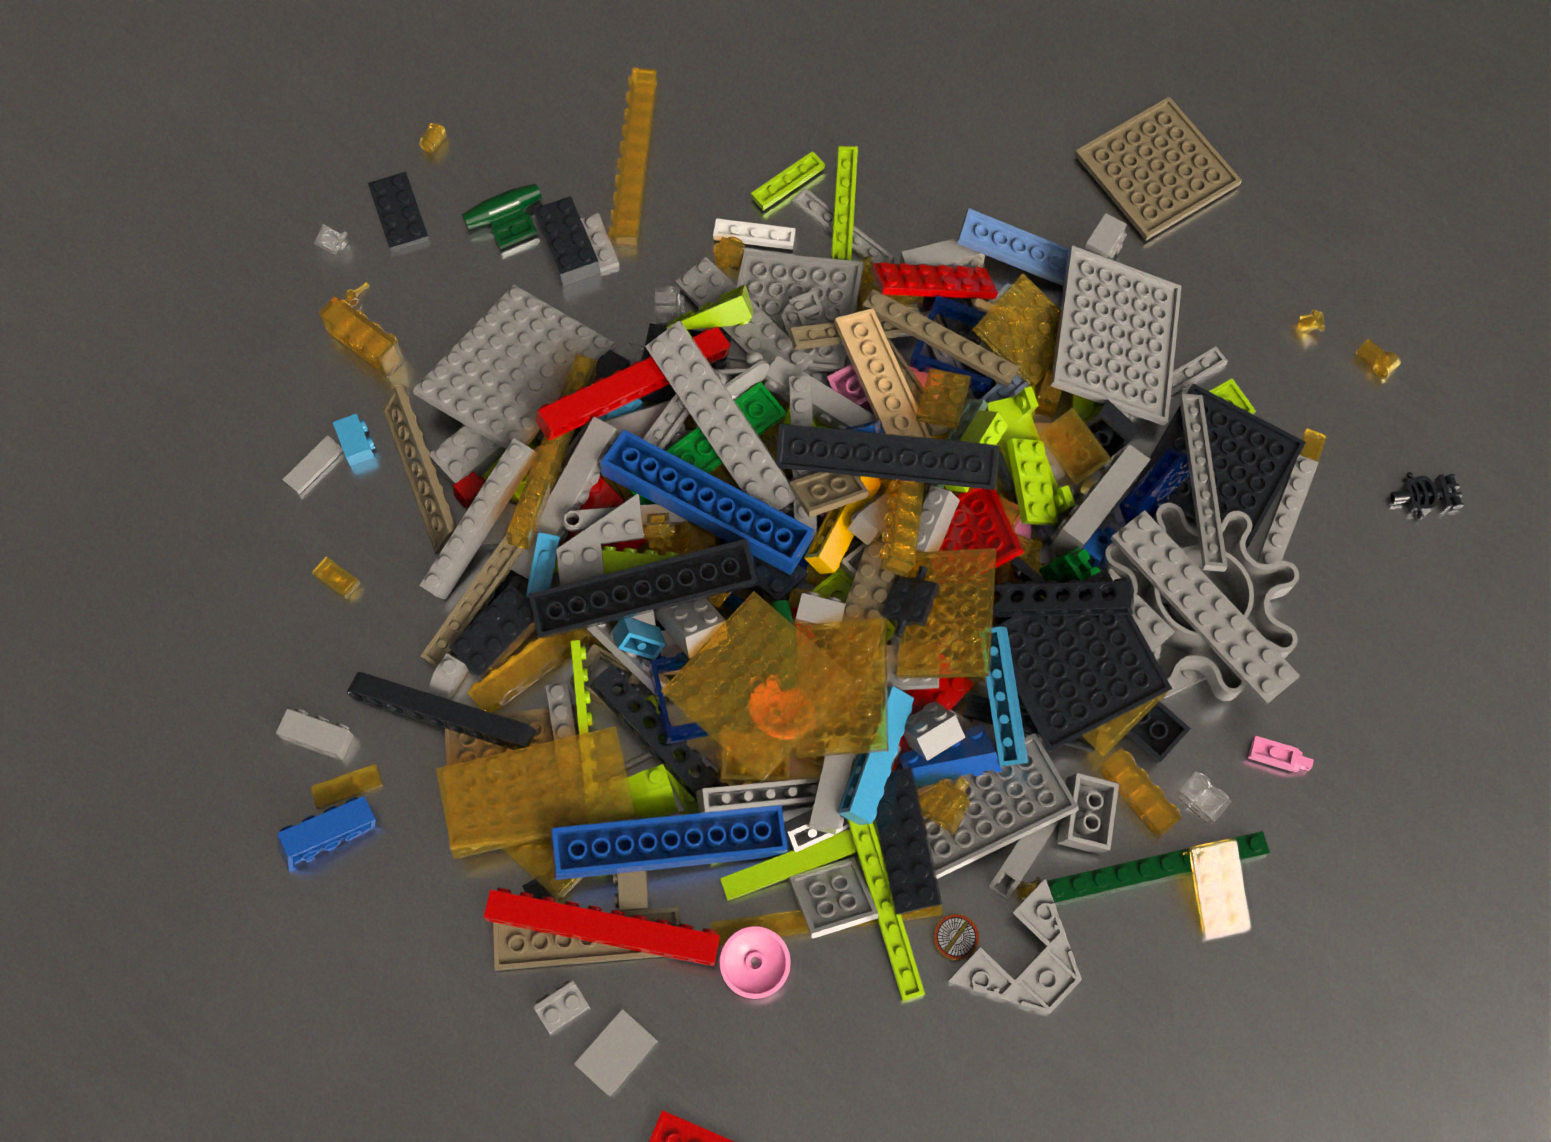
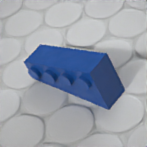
[899,723,1002,787]
[277,796,376,872]

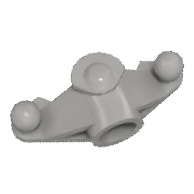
[691,351,770,428]

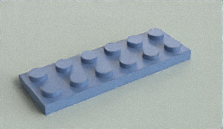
[957,208,1069,286]

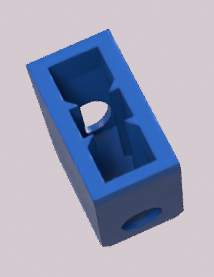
[1082,527,1116,568]

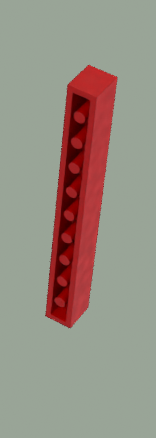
[535,327,731,441]
[483,887,720,967]

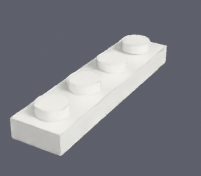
[713,218,796,250]

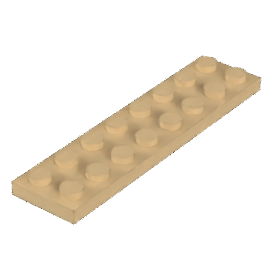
[834,308,931,438]

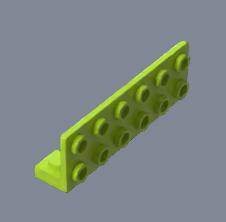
[986,386,1076,515]

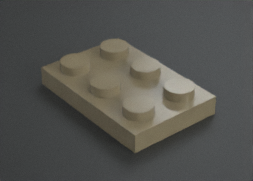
[790,472,869,518]

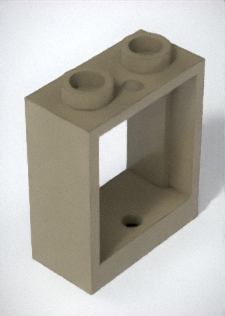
[570,644,640,709]

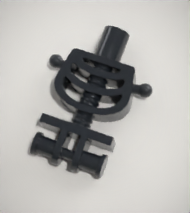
[1390,472,1464,520]

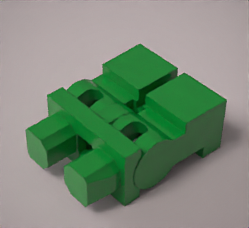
[1038,547,1100,583]

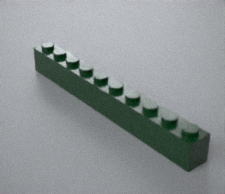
[1047,831,1270,907]

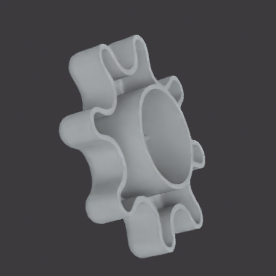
[1101,503,1299,701]

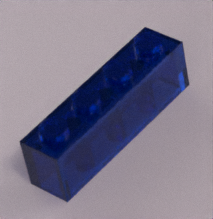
[1119,448,1190,524]

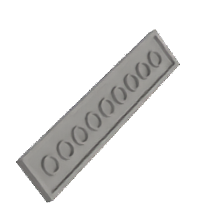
[645,321,796,511]
[1111,511,1300,705]

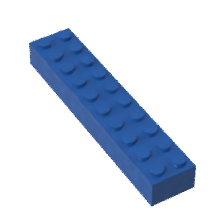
[601,430,814,575]
[550,805,788,880]

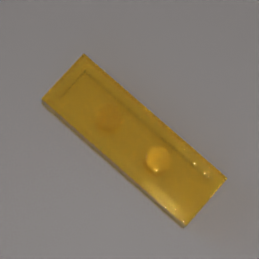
[310,764,383,809]

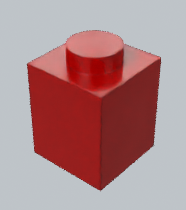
[453,471,486,510]

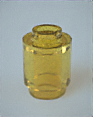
[419,123,447,154]

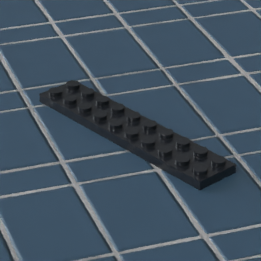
[776,424,999,490]

